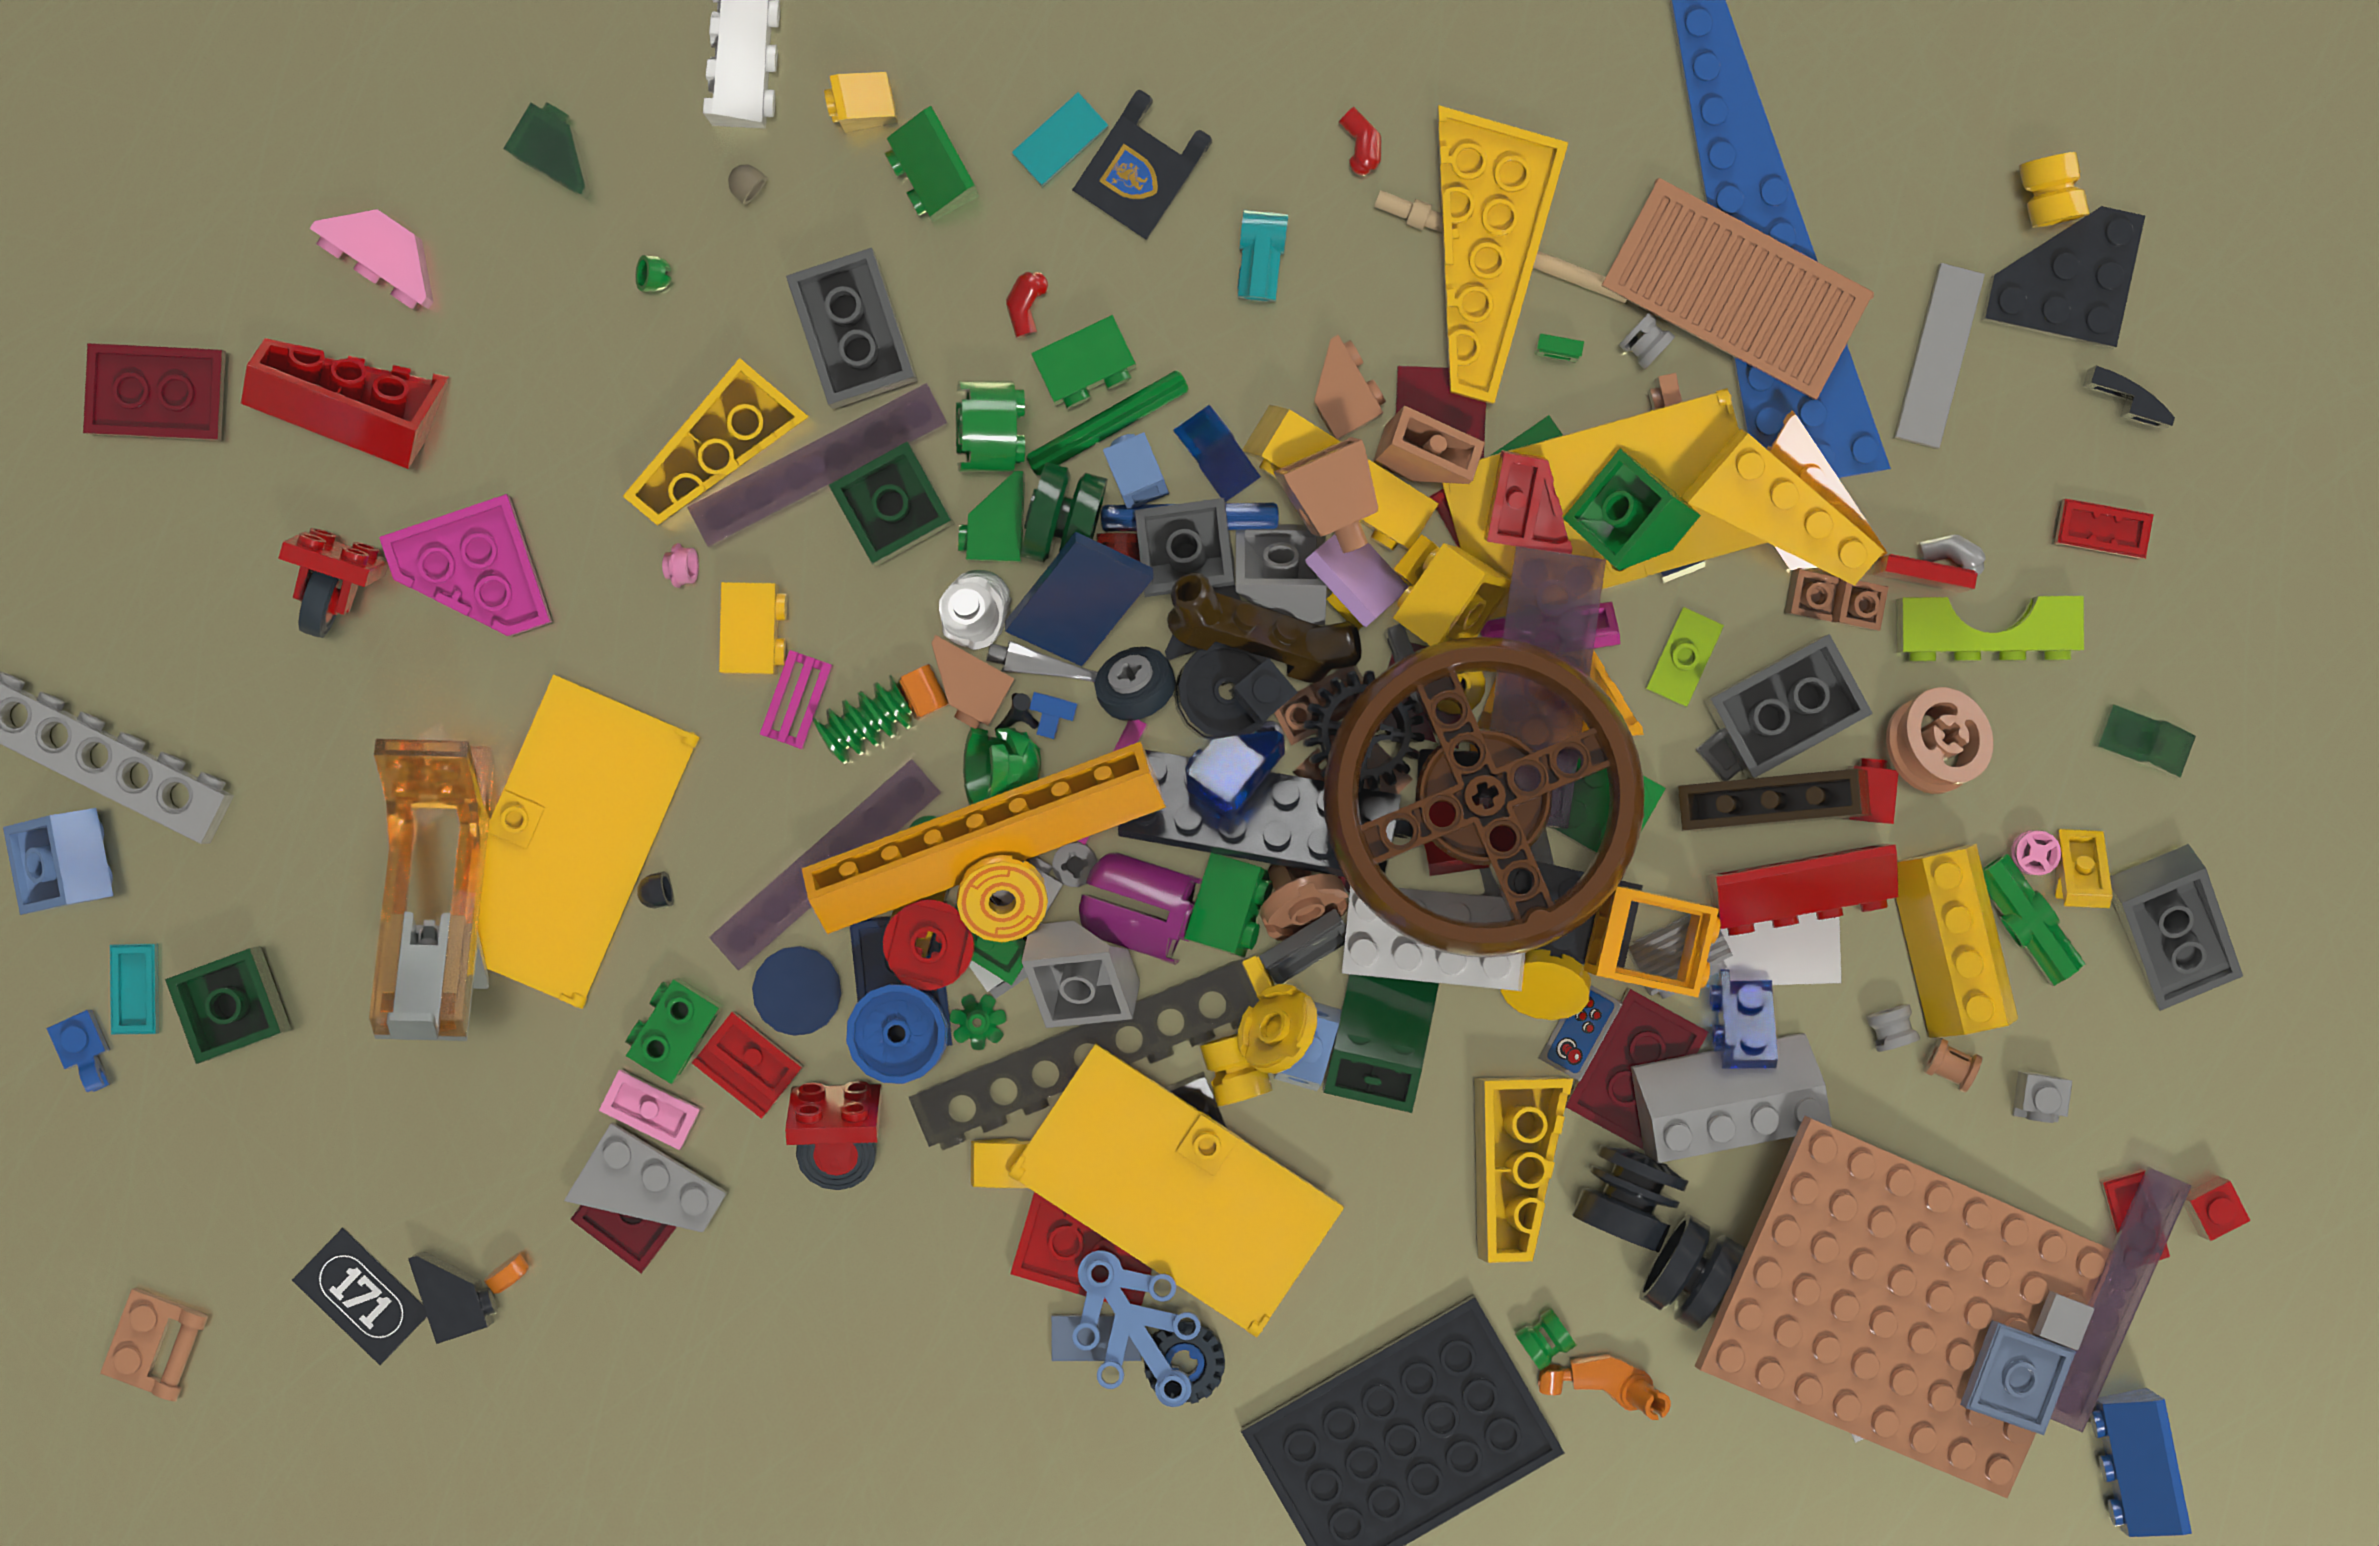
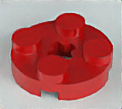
[883,900,975,990]

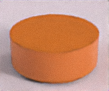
[484,1253,529,1294]

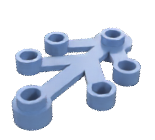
[1072,1251,1201,1407]

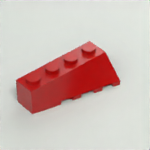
[241,338,449,469]

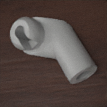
[1919,534,1986,576]

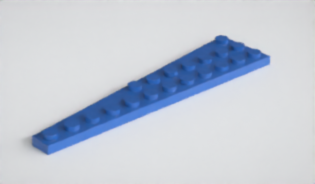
[1670,0,1891,479]

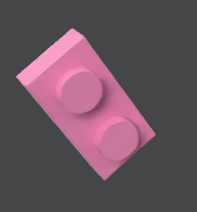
[599,1069,701,1150]

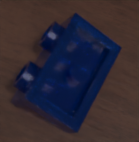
[1709,969,1778,1069]

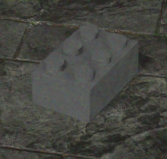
[786,247,917,409]
[1704,634,1873,779]

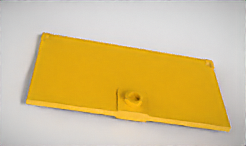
[1442,388,1767,620]
[450,674,700,1009]
[1008,1043,1344,1338]

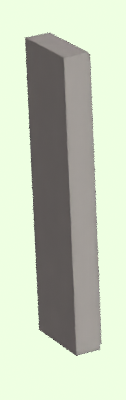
[1894,263,1985,449]

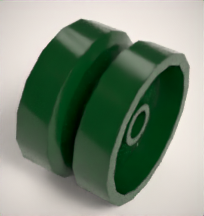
[1021,462,1108,563]

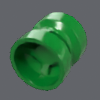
[1515,1308,1577,1371]

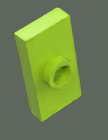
[1645,607,1724,707]

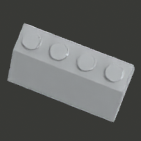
[1631,1033,1832,1163]

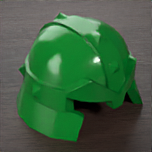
[963,727,1041,805]

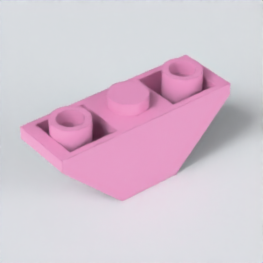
[310,209,433,310]

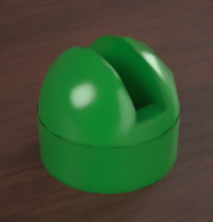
[636,255,672,292]

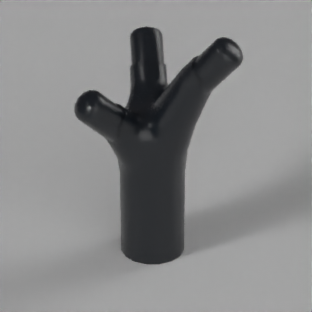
[995,693,1039,733]

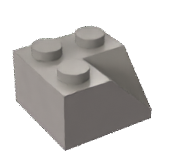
[1022,921,1140,1028]

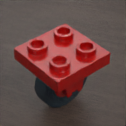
[278,528,388,638]
[785,1081,882,1190]

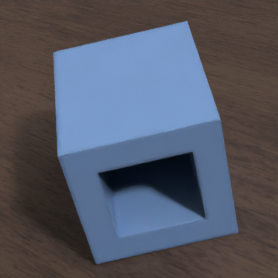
[1103,432,1169,509]

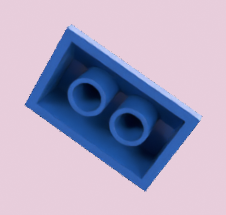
[2090,1388,2192,1537]

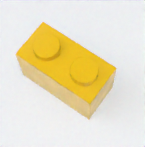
[719,582,787,675]

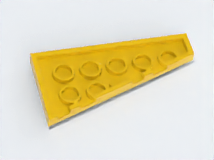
[1437,105,1569,404]

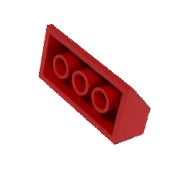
[1706,843,1899,936]

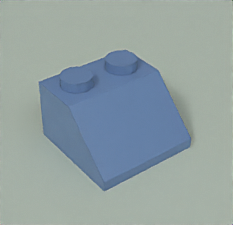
[3,808,113,915]

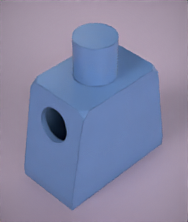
[1274,1001,1341,1091]

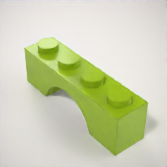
[1896,596,2084,662]

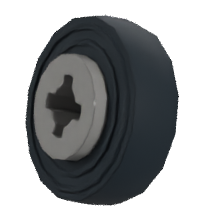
[1094,646,1176,721]

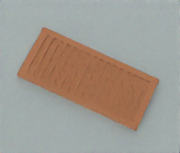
[1601,178,1874,400]

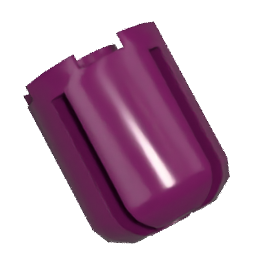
[1079,853,1203,965]

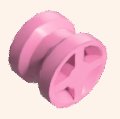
[2010,830,2061,875]

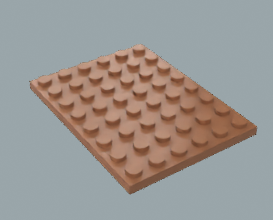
[1694,1116,2116,1499]

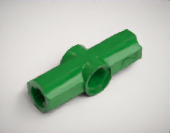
[1982,853,2085,986]

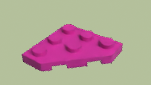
[379,494,552,637]

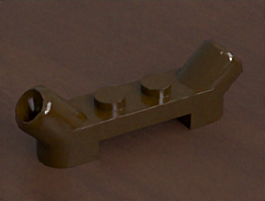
[1167,573,1362,683]

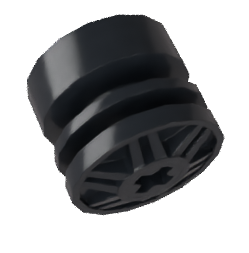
[1572,1144,1689,1252]

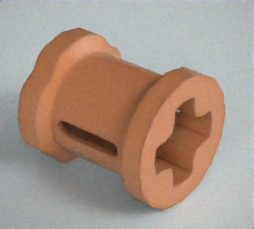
[1924,1038,1983,1093]

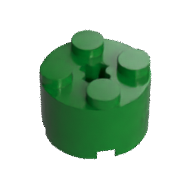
[956,381,1025,472]

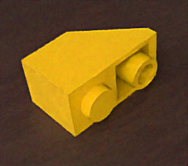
[824,72,898,133]

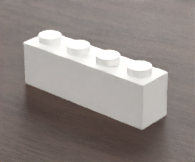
[703,0,780,129]

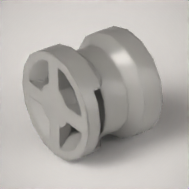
[1619,312,1675,370]
[1052,842,1098,887]
[1866,1004,1920,1052]

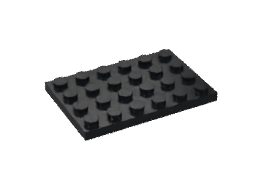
[1241,1295,1565,1546]

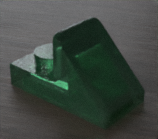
[2095,704,2196,778]

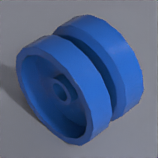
[846,983,949,1084]

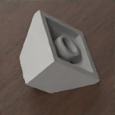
[1236,524,1327,625]

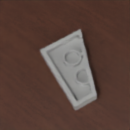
[564,1123,728,1232]

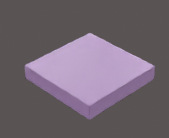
[1305,534,1408,627]

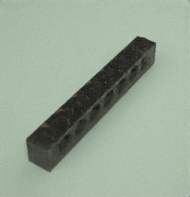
[908,957,1259,1150]

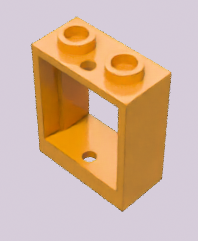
[1583,885,1720,998]

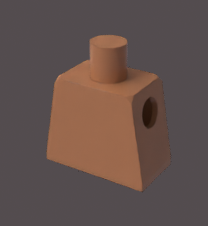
[1274,437,1378,553]

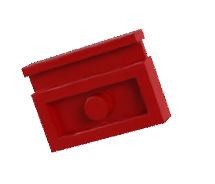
[691,1011,803,1119]

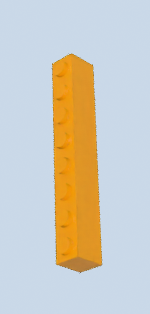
[802,741,1166,934]

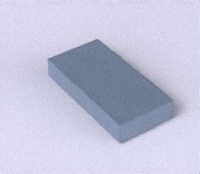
[1051,1314,1142,1361]

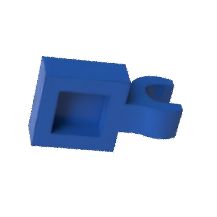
[46,1010,110,1092]

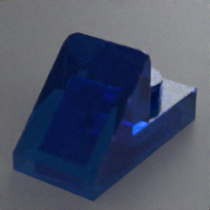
[1173,404,1261,503]

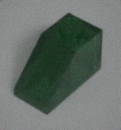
[503,102,591,200]

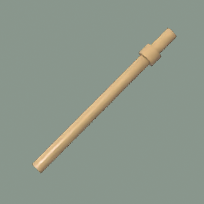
[1374,190,1627,303]

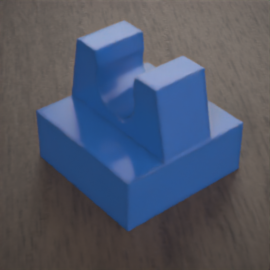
[1029,692,1079,739]

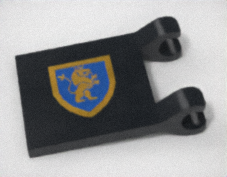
[1072,90,1212,240]

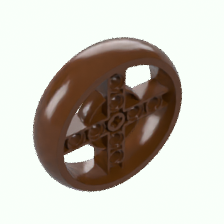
[1323,637,1645,958]

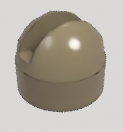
[728,164,767,204]

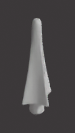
[986,640,1097,682]

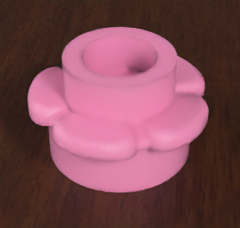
[662,543,699,588]

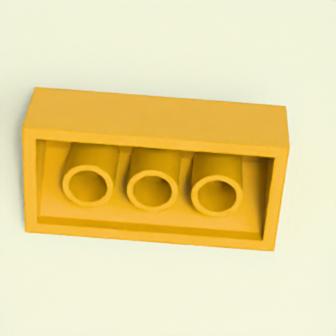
[1896,844,2018,1038]

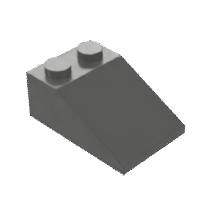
[2110,844,2243,1011]

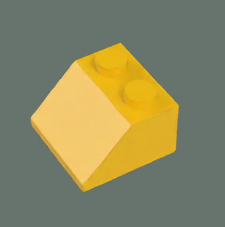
[1393,543,1514,646]

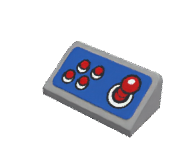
[1538,985,1623,1082]

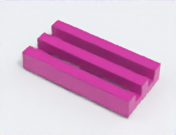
[760,650,833,749]

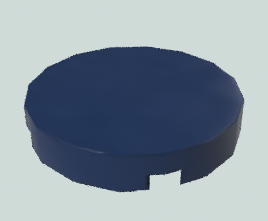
[752,946,843,1036]

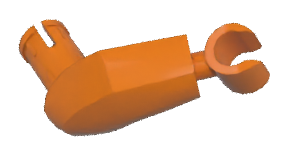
[1538,1354,1671,1420]

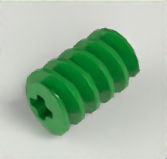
[812,674,913,764]

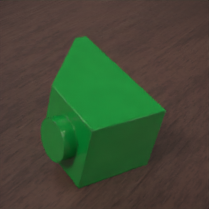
[958,471,1025,564]

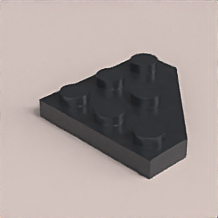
[1982,206,2145,349]

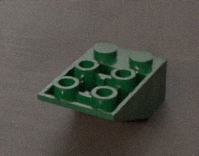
[1322,974,1439,1113]

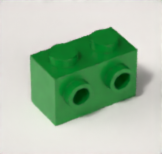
[1031,315,1136,409]
[1184,853,1273,958]
[625,978,723,1085]

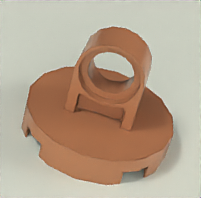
[1260,864,1349,941]

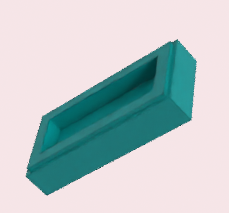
[1012,92,1108,187]
[110,944,159,1035]

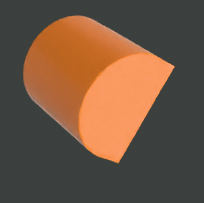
[897,664,949,720]

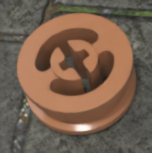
[1886,687,1993,794]

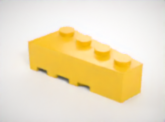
[623,358,809,526]
[1242,405,1438,551]
[1681,428,1884,586]
[1474,1076,1573,1263]

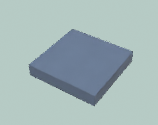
[1960,1320,2076,1435]

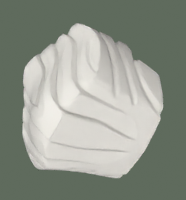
[939,570,1012,650]

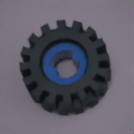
[1144,1320,1225,1404]

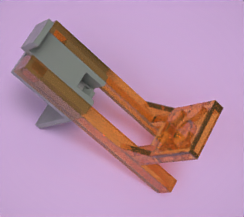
[369,739,495,1041]

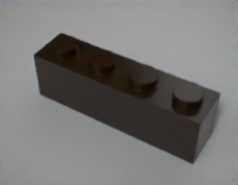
[1678,768,1871,832]

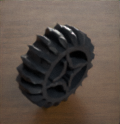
[1302,670,1425,792]

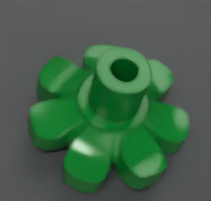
[950,994,1007,1050]

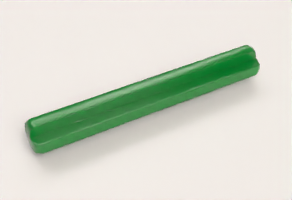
[1026,370,1189,475]

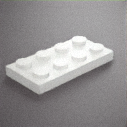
[1342,885,1525,991]

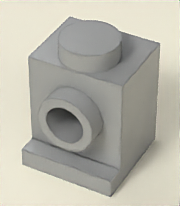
[2012,1071,2072,1123]

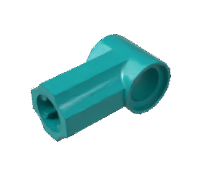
[1237,209,1288,302]

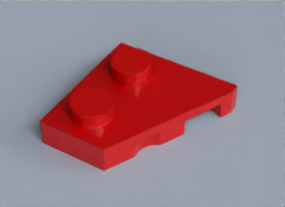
[1484,450,1573,556]

